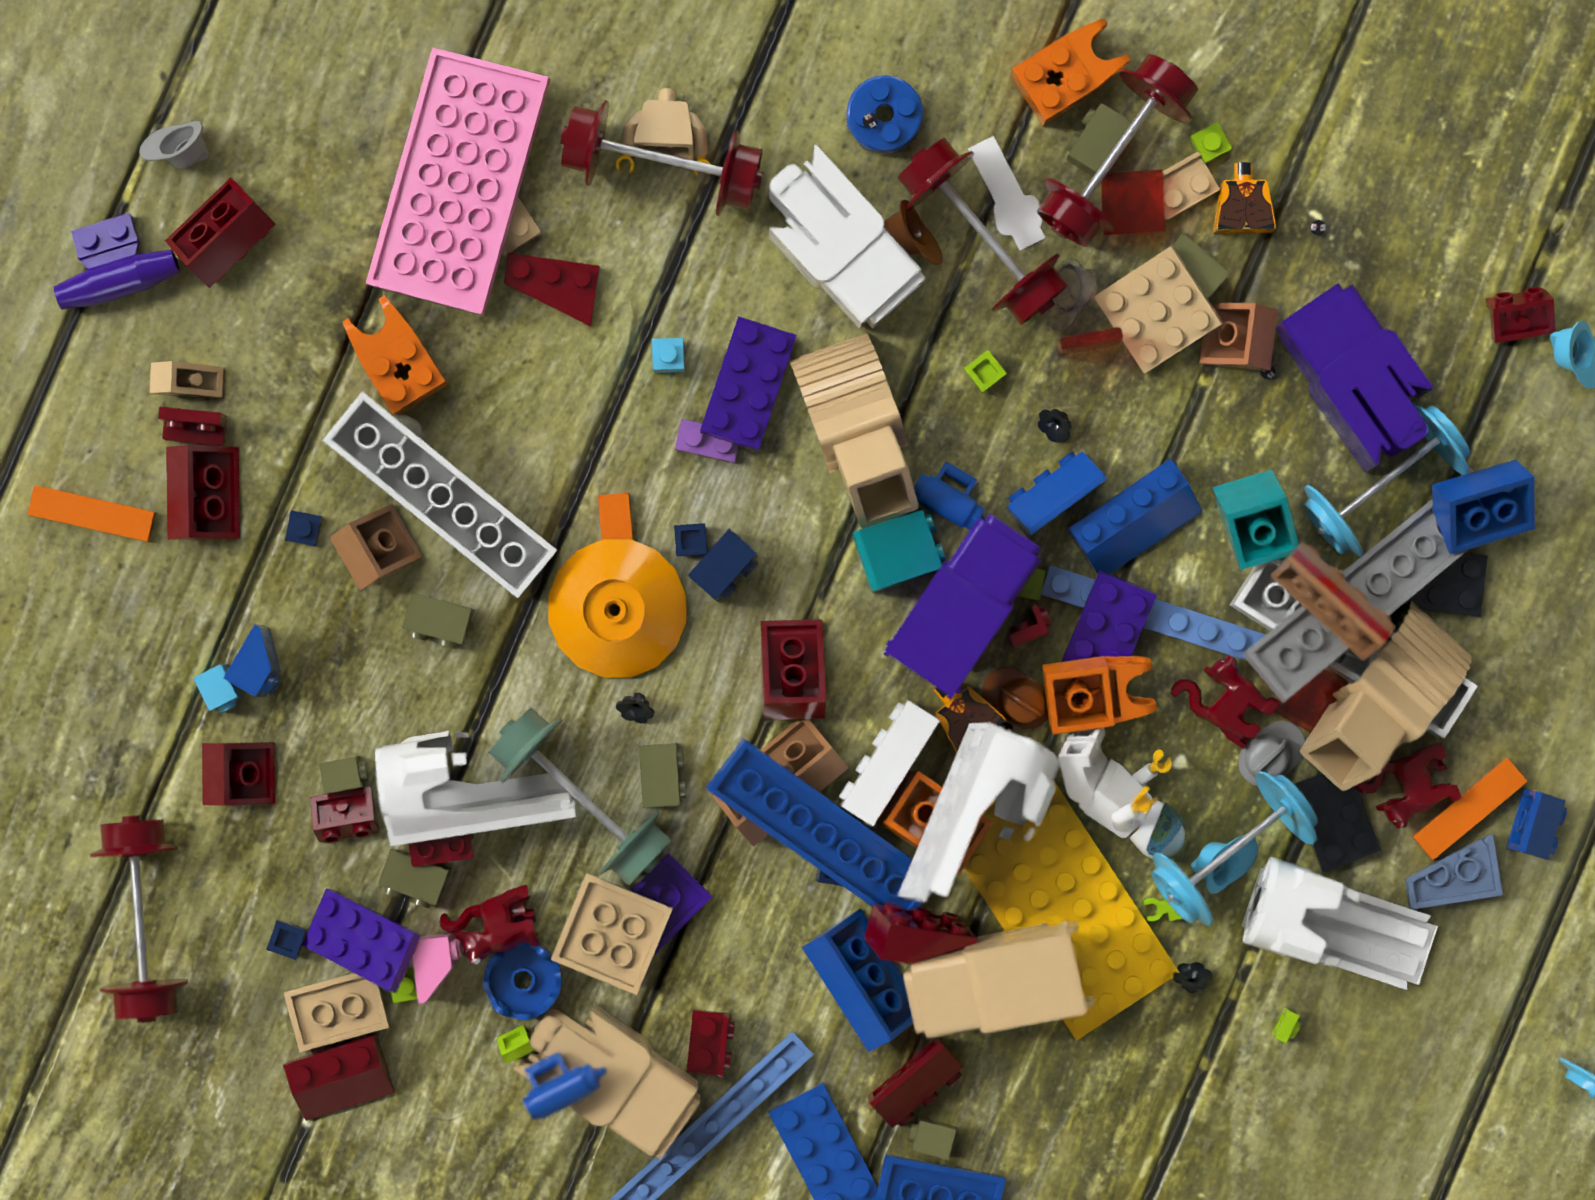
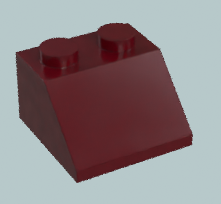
[202,742,275,806]

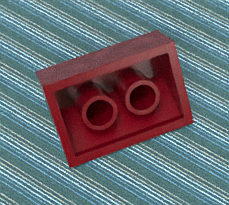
[165,177,276,288]
[166,445,240,540]
[283,1033,395,1121]
[868,1036,963,1128]

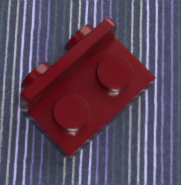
[1486,287,1556,343]
[158,406,227,446]
[1006,604,1051,648]
[310,786,379,844]
[408,833,474,867]
[686,1009,735,1078]

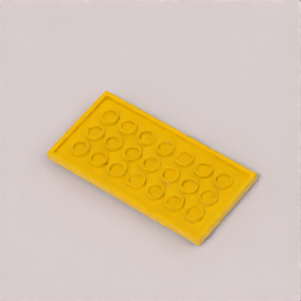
[964,781,1180,1041]

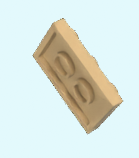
[283,973,391,1052]

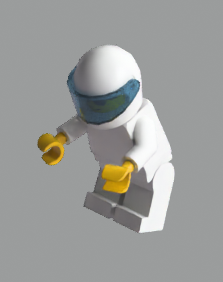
[1058,728,1185,859]

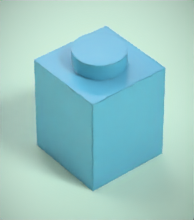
[652,338,685,373]
[193,664,242,714]

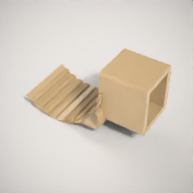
[789,333,919,528]
[1300,600,1472,791]

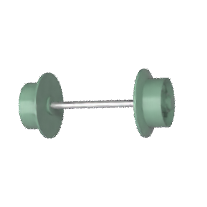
[488,707,671,885]

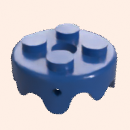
[846,75,923,155]
[483,943,562,1020]

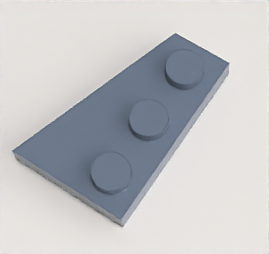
[1404,834,1503,910]

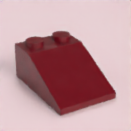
[760,619,827,720]

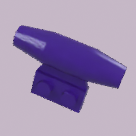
[54,213,180,310]

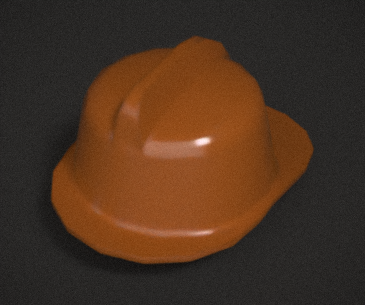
[884,199,943,265]
[982,667,1048,729]

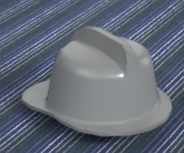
[139,121,209,169]
[1238,721,1305,786]

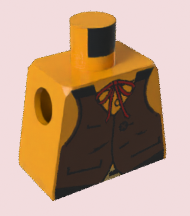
[1213,162,1276,234]
[933,685,1006,752]

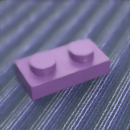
[675,419,739,463]

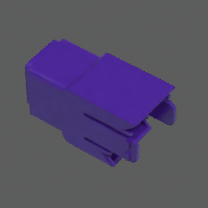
[1276,283,1433,473]
[884,514,1041,700]

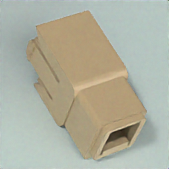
[904,920,1096,1038]
[513,1003,700,1159]

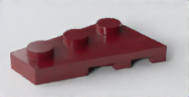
[504,253,600,327]

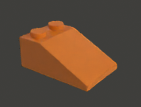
[876,770,993,874]

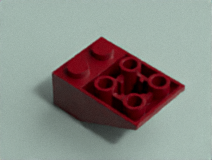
[864,902,978,964]

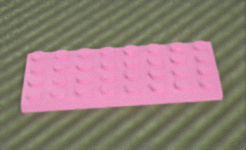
[366,47,551,316]

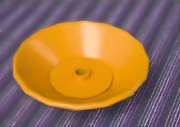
[548,539,687,678]

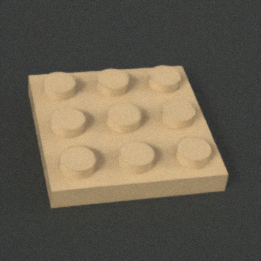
[1094,245,1223,374]
[551,873,673,995]

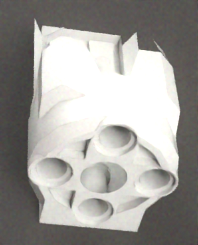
[898,723,1060,902]
[375,731,577,846]
[1241,857,1438,990]

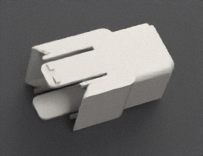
[769,144,926,329]

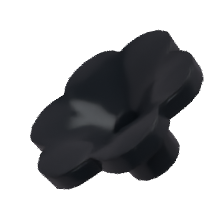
[1038,409,1072,442]
[616,693,655,724]
[1173,962,1212,993]

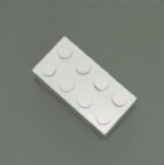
[839,700,940,826]

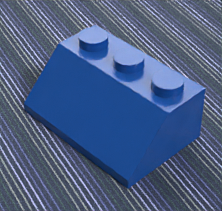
[1006,451,1107,537]
[1432,460,1535,554]

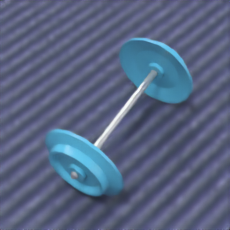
[1303,403,1470,557]
[1151,771,1318,926]

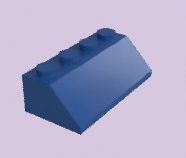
[1066,459,1202,575]
[802,909,914,1052]

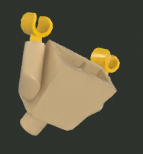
[616,88,710,176]

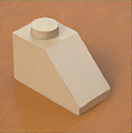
[149,361,224,398]

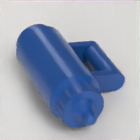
[914,461,985,530]
[523,1052,607,1121]

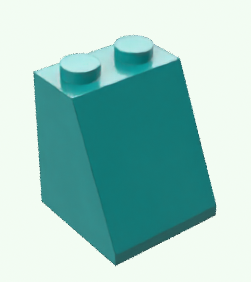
[1212,469,1299,570]
[852,510,946,593]

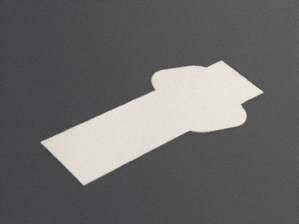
[968,136,1046,250]

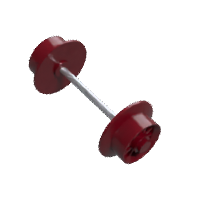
[1037,54,1198,247]
[560,100,764,216]
[898,138,1068,325]
[90,815,188,1023]

